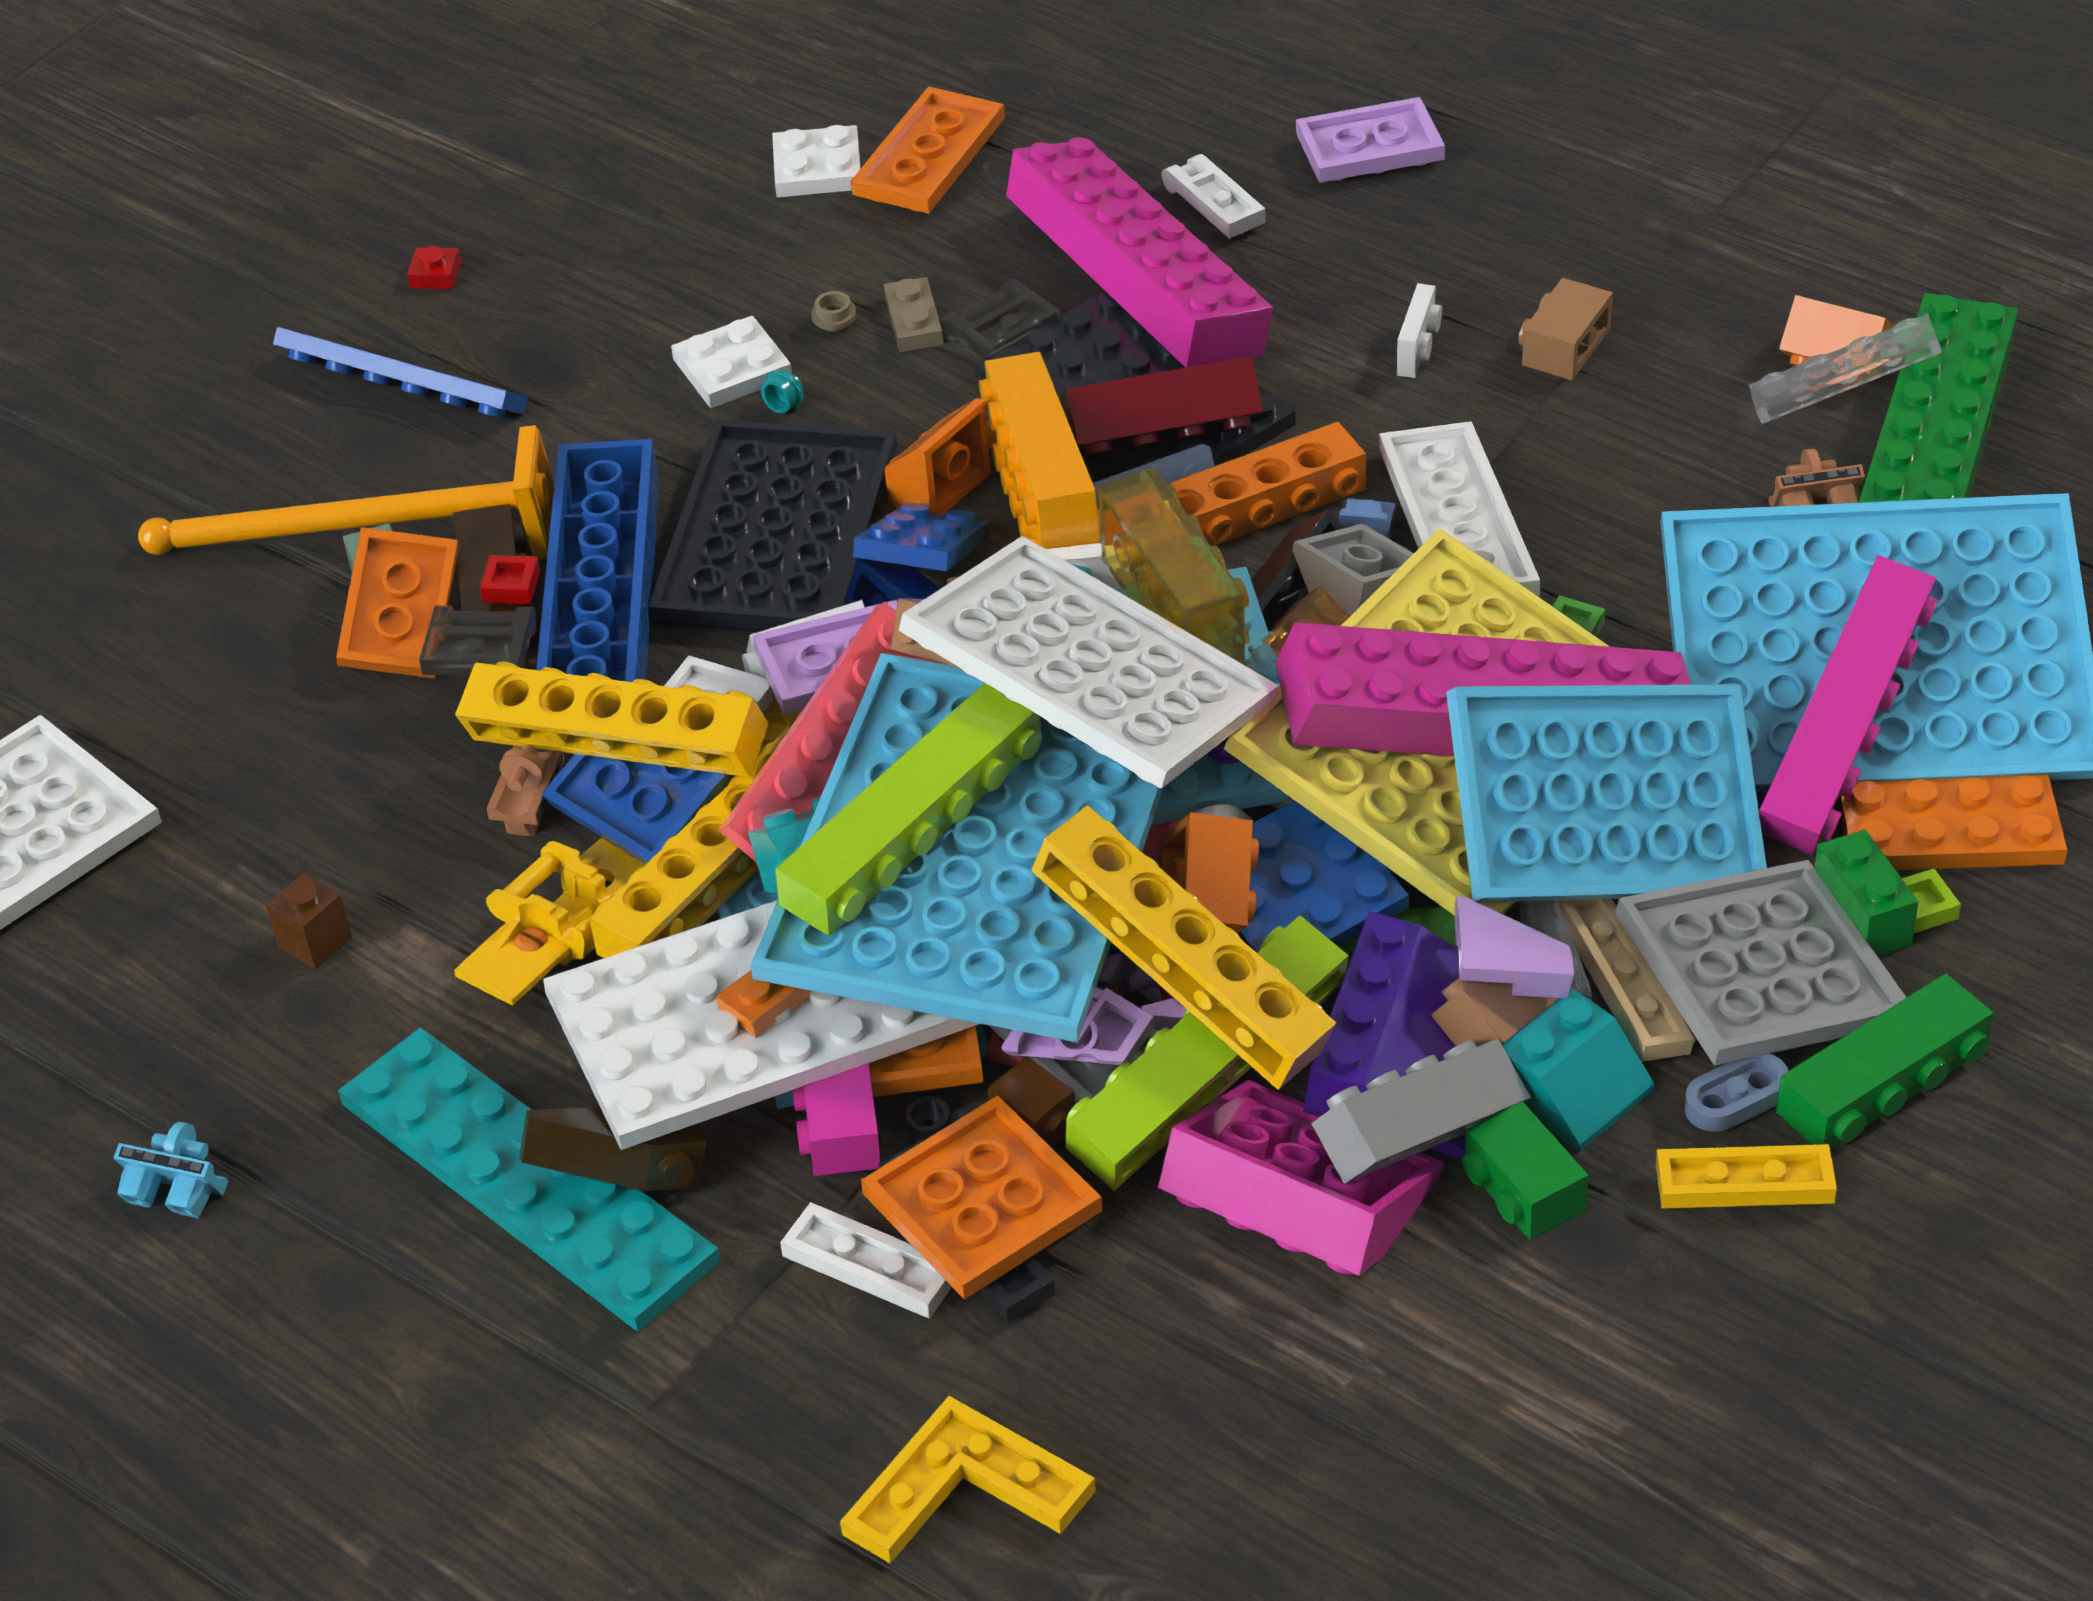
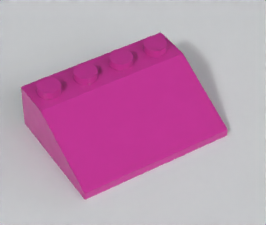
[1158,1080,1445,1276]

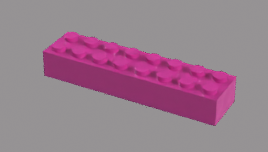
[1006,137,1273,368]
[1275,622,1691,756]

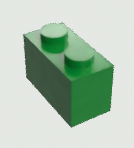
[1815,829,1919,957]
[1462,1101,1589,1240]

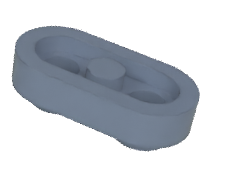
[1684,1054,1788,1132]

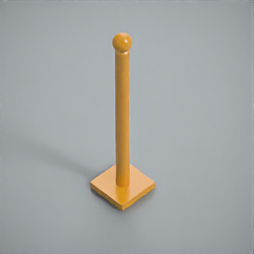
[138,425,555,560]

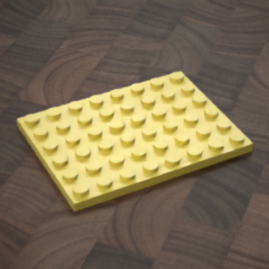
[1224,528,1610,916]

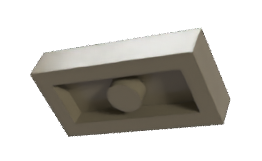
[883,277,944,352]

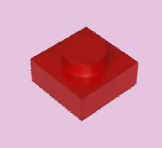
[407,246,461,289]
[480,555,540,604]

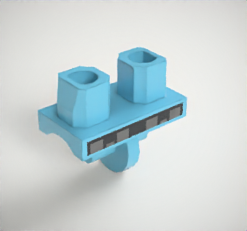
[113,1122,229,1218]

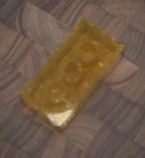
[1098,467,1249,665]

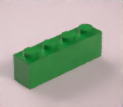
[1776,973,1994,1149]

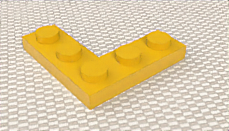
[840,1396,1096,1564]

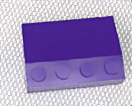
[1303,911,1503,1159]

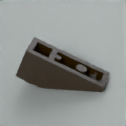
[519,1107,707,1191]

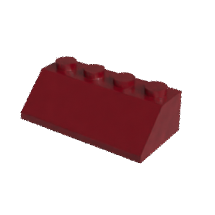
[1059,356,1263,455]

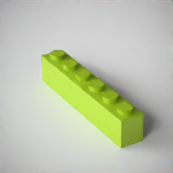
[775,683,1042,936]
[1066,915,1349,1191]

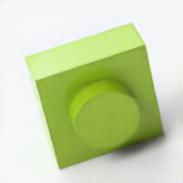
[1902,868,1961,933]

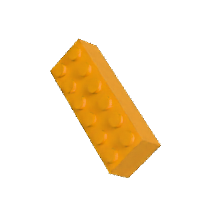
[979,351,1100,549]

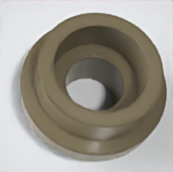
[811,291,856,332]

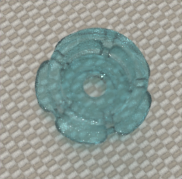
[1242,642,1280,684]

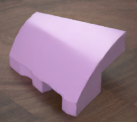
[1455,896,1574,998]
[1001,987,1155,1065]

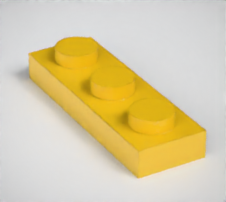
[1656,1144,1837,1208]

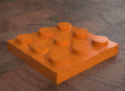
[861,1095,1102,1300]

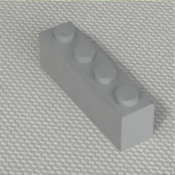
[1311,1039,1531,1184]

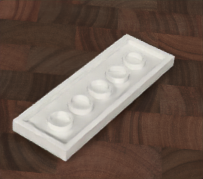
[1379,422,1540,596]

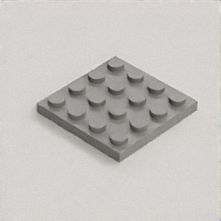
[1615,860,1907,1066]

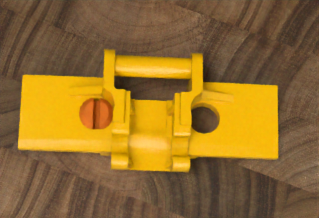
[454,838,645,1006]

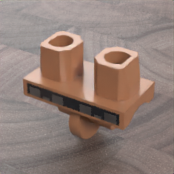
[1768,448,1865,507]
[486,745,565,837]

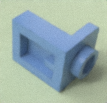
[1338,498,1395,539]

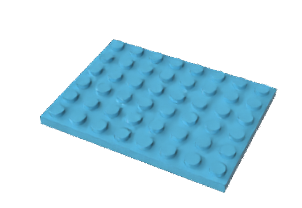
[1660,493,2093,793]
[751,653,1164,1042]

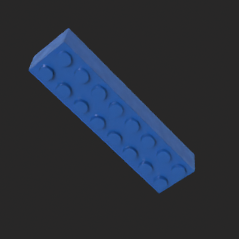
[536,439,660,750]

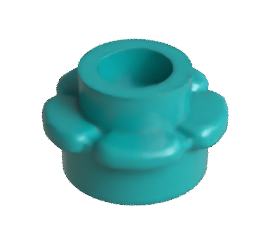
[761,370,804,414]

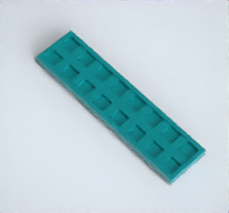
[338,1027,721,1332]

